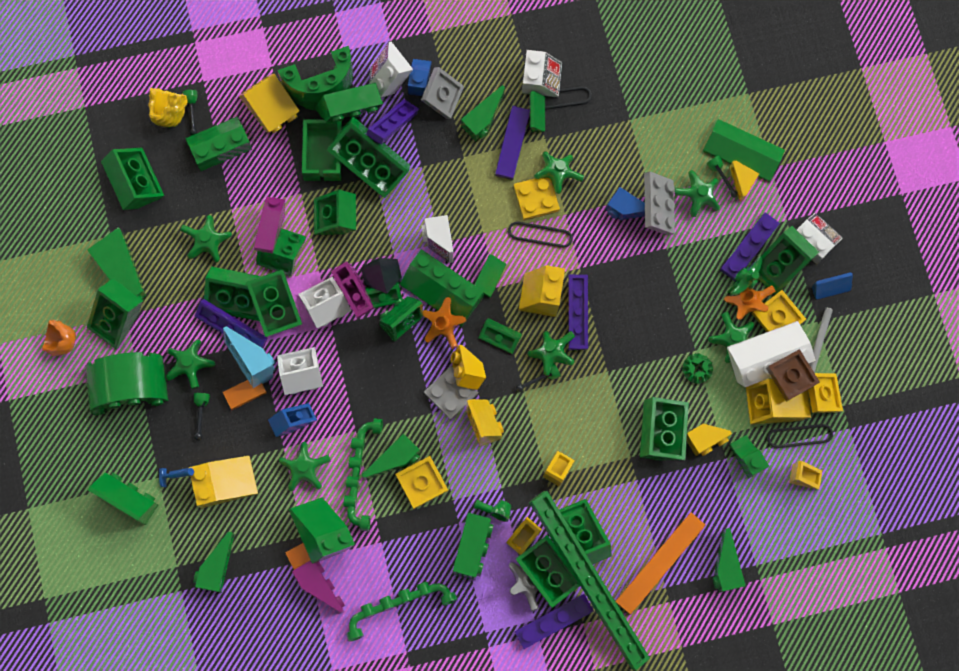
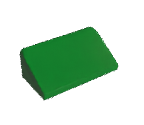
[530,91,545,132]
[475,254,507,298]
[365,282,402,308]
[478,318,522,354]

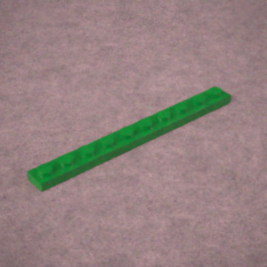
[529,491,650,670]

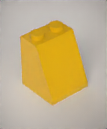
[239,74,299,133]
[519,265,565,317]
[746,379,811,424]

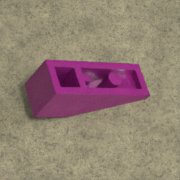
[254,197,285,253]
[331,261,374,318]

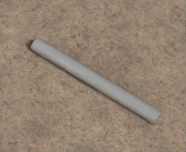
[809,307,833,373]

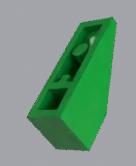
[461,85,505,142]
[362,433,420,480]
[713,528,746,593]
[193,532,235,593]

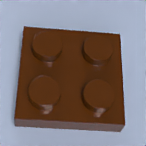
[766,349,820,402]

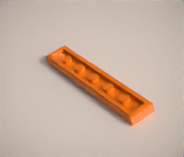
[615,512,706,615]

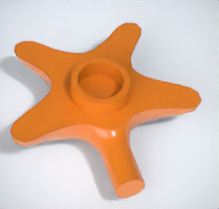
[724,285,776,320]
[423,297,466,349]

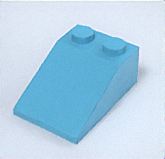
[223,326,275,388]

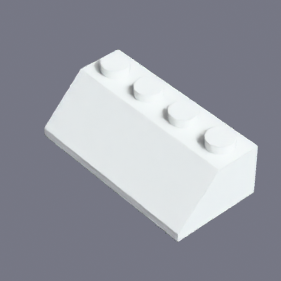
[727,321,816,387]

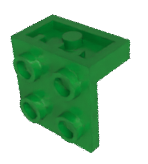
[256,228,306,276]

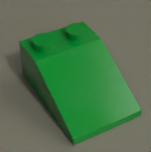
[758,226,819,295]
[246,269,302,337]
[86,278,143,350]
[379,296,423,342]
[289,497,355,564]
[559,499,612,564]

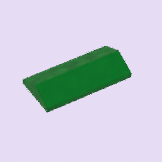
[703,119,785,182]

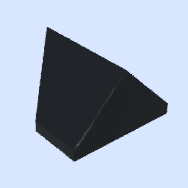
[361,258,402,294]

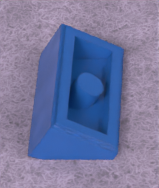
[812,273,853,299]

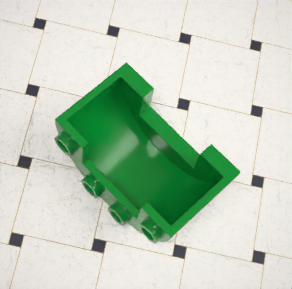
[277,45,353,110]
[85,352,168,415]

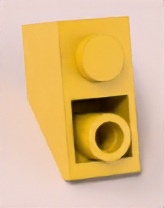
[450,345,486,390]
[686,424,732,456]

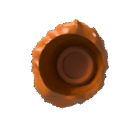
[42,319,76,357]

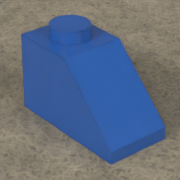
[408,59,432,96]
[606,187,645,220]
[268,403,317,437]

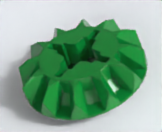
[682,353,713,384]

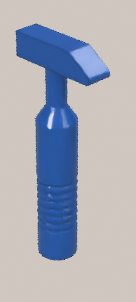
[159,468,194,487]

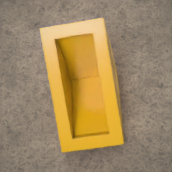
[730,161,759,202]
[543,451,575,487]
[789,461,822,490]
[506,517,542,555]

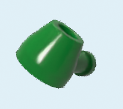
[474,499,511,522]

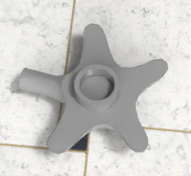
[509,562,539,612]

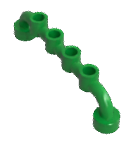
[343,418,383,531]
[346,582,458,642]

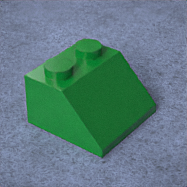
[314,189,356,235]

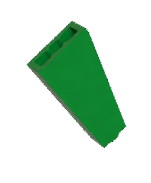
[87,227,146,300]

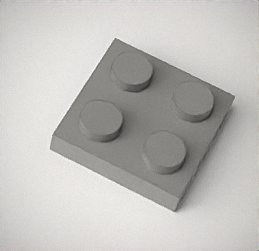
[421,67,464,119]
[424,366,478,420]

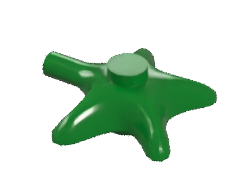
[534,151,584,194]
[675,170,720,217]
[180,215,232,263]
[727,256,762,295]
[708,312,754,363]
[527,331,575,376]
[166,339,216,389]
[279,441,331,491]

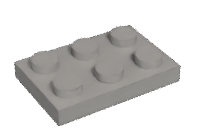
[644,172,675,235]

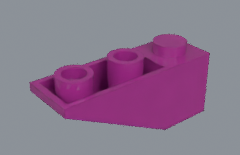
[292,560,345,613]

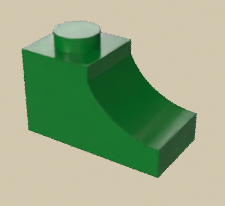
[729,435,770,479]

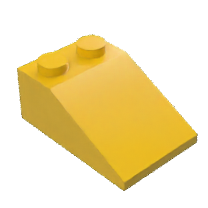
[466,399,504,447]
[189,456,258,508]

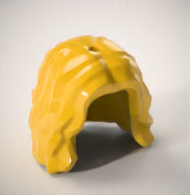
[148,88,188,127]

